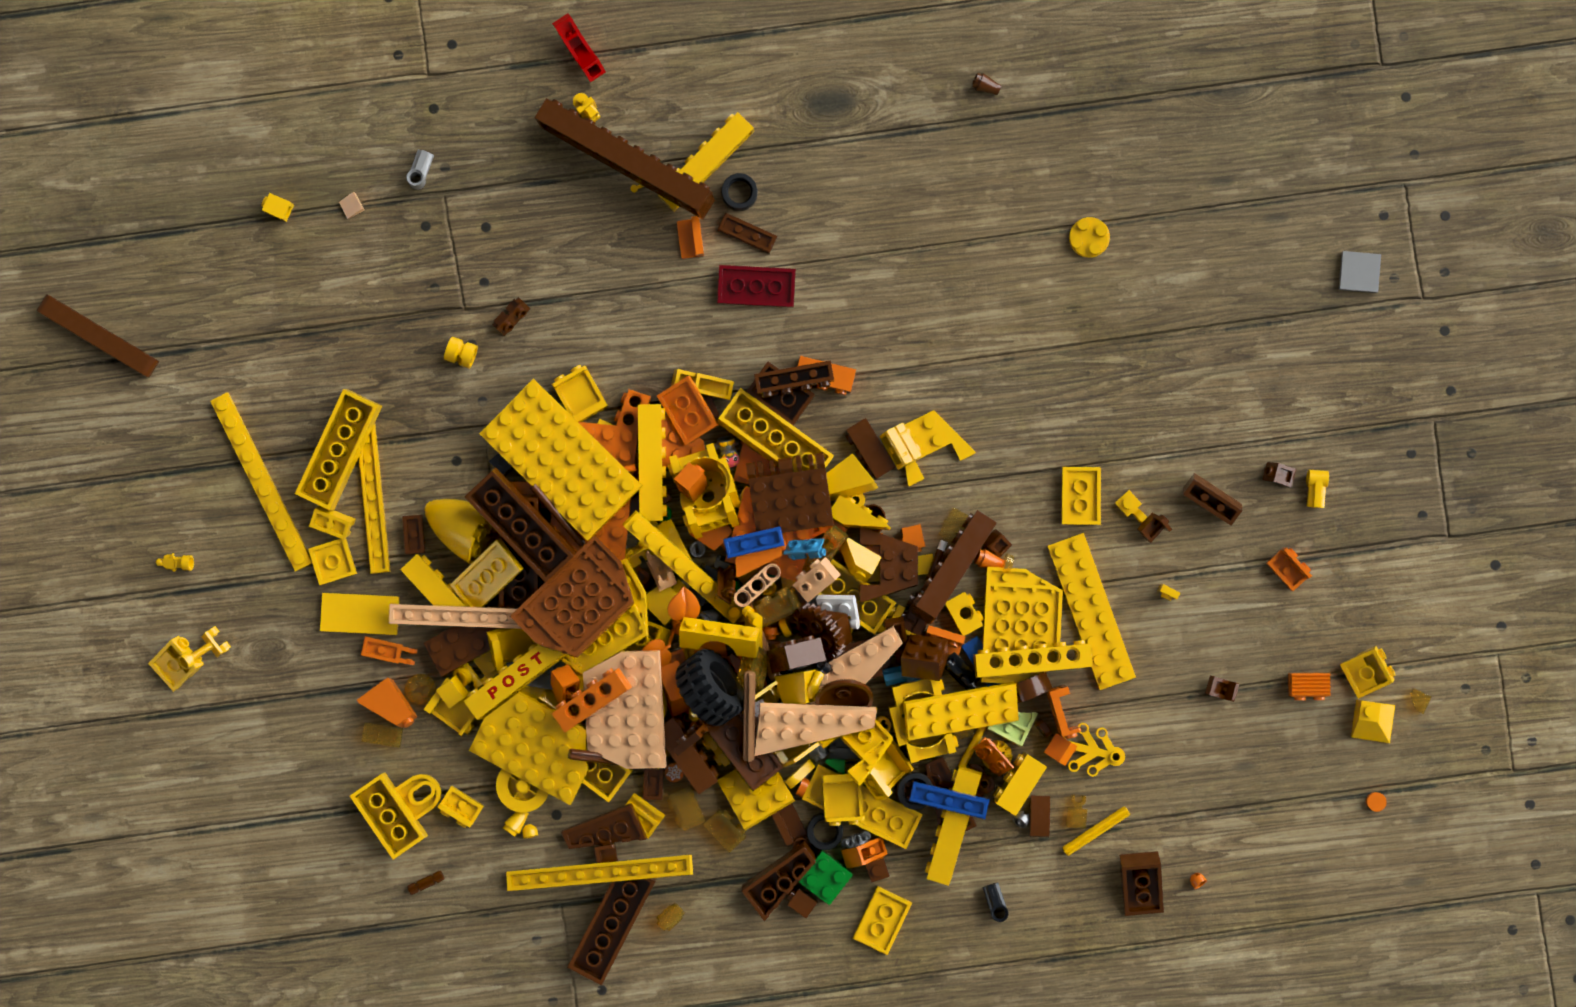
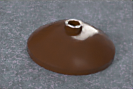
[815,679,873,707]

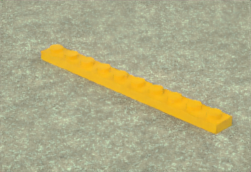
[210,392,313,572]
[506,855,693,891]

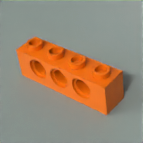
[552,668,632,733]

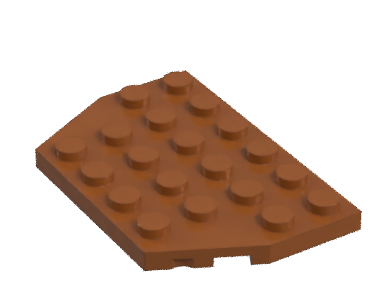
[510,535,634,658]

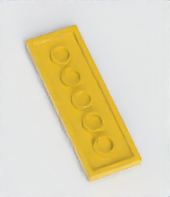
[903,682,1019,741]
[802,764,923,849]

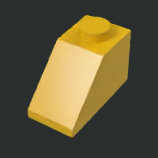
[840,538,881,583]

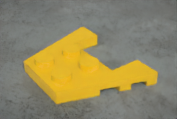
[905,410,976,486]
[817,719,893,786]

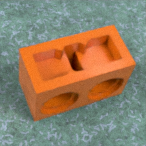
[614,389,651,428]

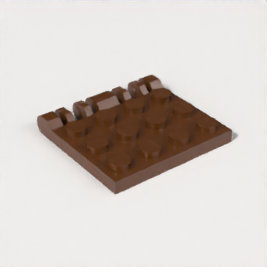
[746,452,834,533]

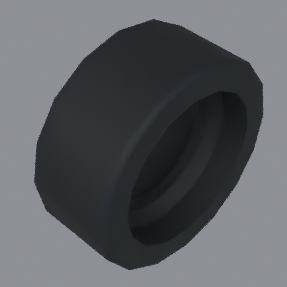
[721,173,758,211]
[897,772,933,810]
[807,813,843,850]

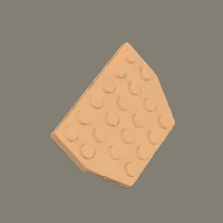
[583,650,666,769]

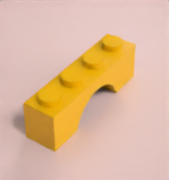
[679,617,760,658]

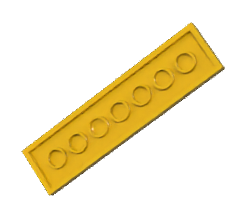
[1047,533,1136,690]

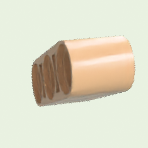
[734,563,781,607]

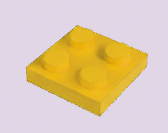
[308,538,357,585]

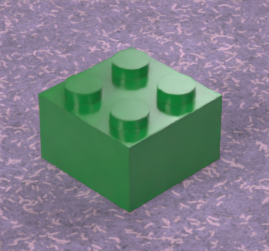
[799,850,853,906]

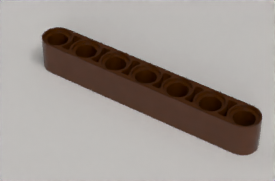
[36,294,159,378]

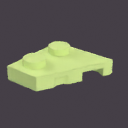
[987,712,1038,747]

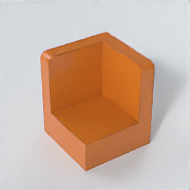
[1044,734,1077,766]

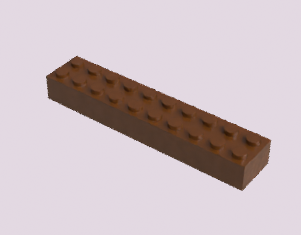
[534,98,715,220]

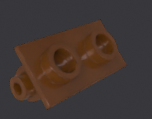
[492,297,531,336]
[716,565,736,605]

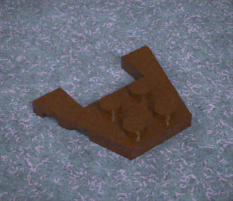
[859,527,918,603]

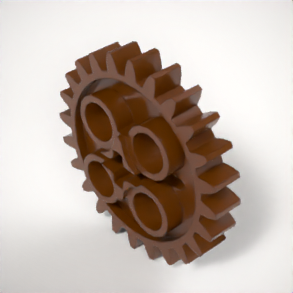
[793,602,846,660]

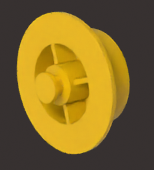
[496,769,549,813]

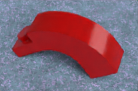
[552,13,606,83]

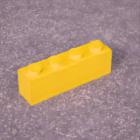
[400,554,466,607]

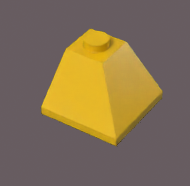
[1351,699,1395,743]

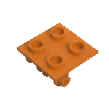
[973,737,1014,776]

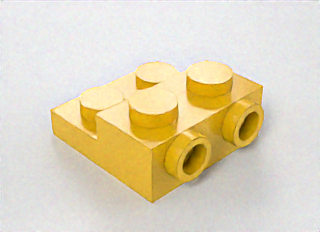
[148,636,204,692]
[1340,646,1396,699]

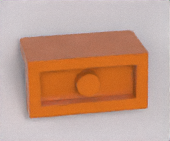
[677,216,704,259]

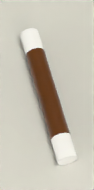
[921,540,948,594]

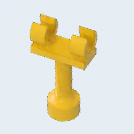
[178,626,231,670]

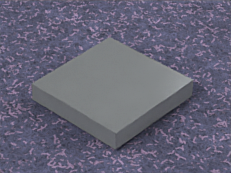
[1339,251,1381,293]

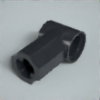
[982,882,1009,922]

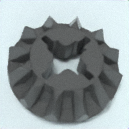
[841,831,871,849]

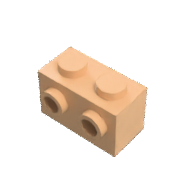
[793,557,841,603]

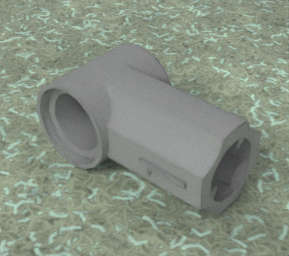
[406,149,434,190]

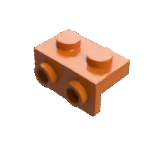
[1266,547,1312,591]

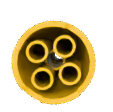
[424,499,499,564]

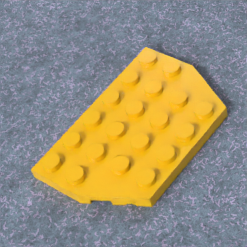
[561,558,649,674]
[981,567,1063,684]
[469,692,589,805]

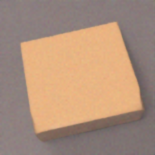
[339,192,365,219]

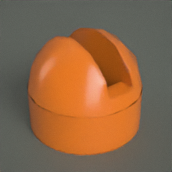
[1190,872,1207,890]

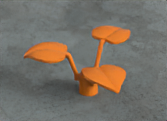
[641,587,728,667]

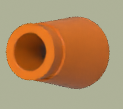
[974,549,1004,568]

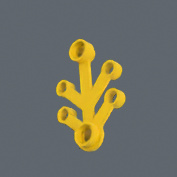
[1052,723,1125,777]

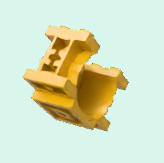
[668,443,741,539]
[888,679,959,763]

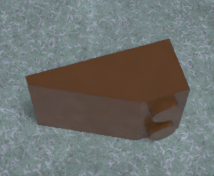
[1119,851,1164,916]

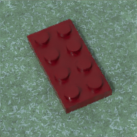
[717,265,796,308]

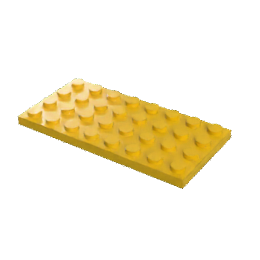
[479,379,643,541]

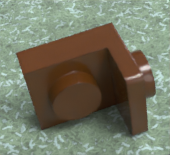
[1263,462,1296,487]

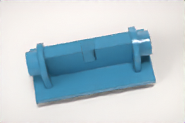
[783,538,826,560]

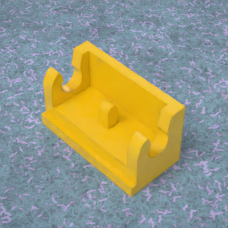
[309,506,356,540]

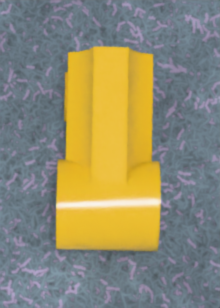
[1306,469,1329,508]

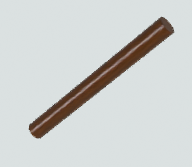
[530,484,586,547]

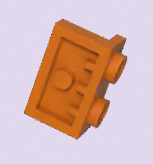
[924,625,966,656]

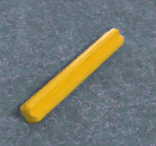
[1062,806,1130,856]

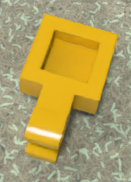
[1114,490,1148,523]

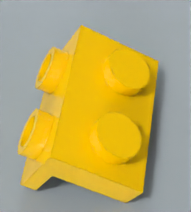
[437,786,484,828]

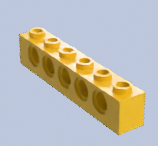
[973,640,1093,678]

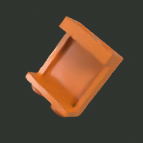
[1046,685,1081,739]

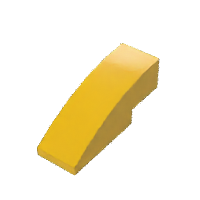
[671,369,734,400]

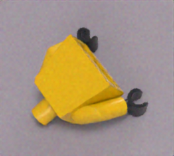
[775,662,831,704]

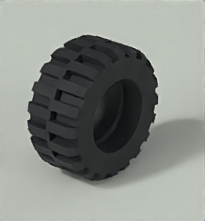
[675,649,744,726]

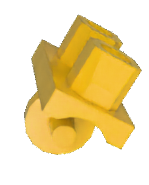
[573,93,601,122]

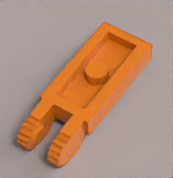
[361,636,418,665]

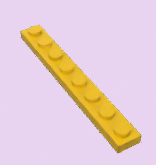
[623,510,742,624]

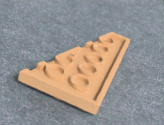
[806,626,903,705]
[754,703,877,756]

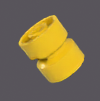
[444,336,478,369]

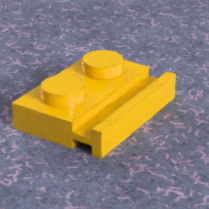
[626,793,665,839]

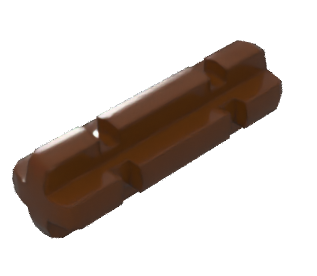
[407,871,445,895]

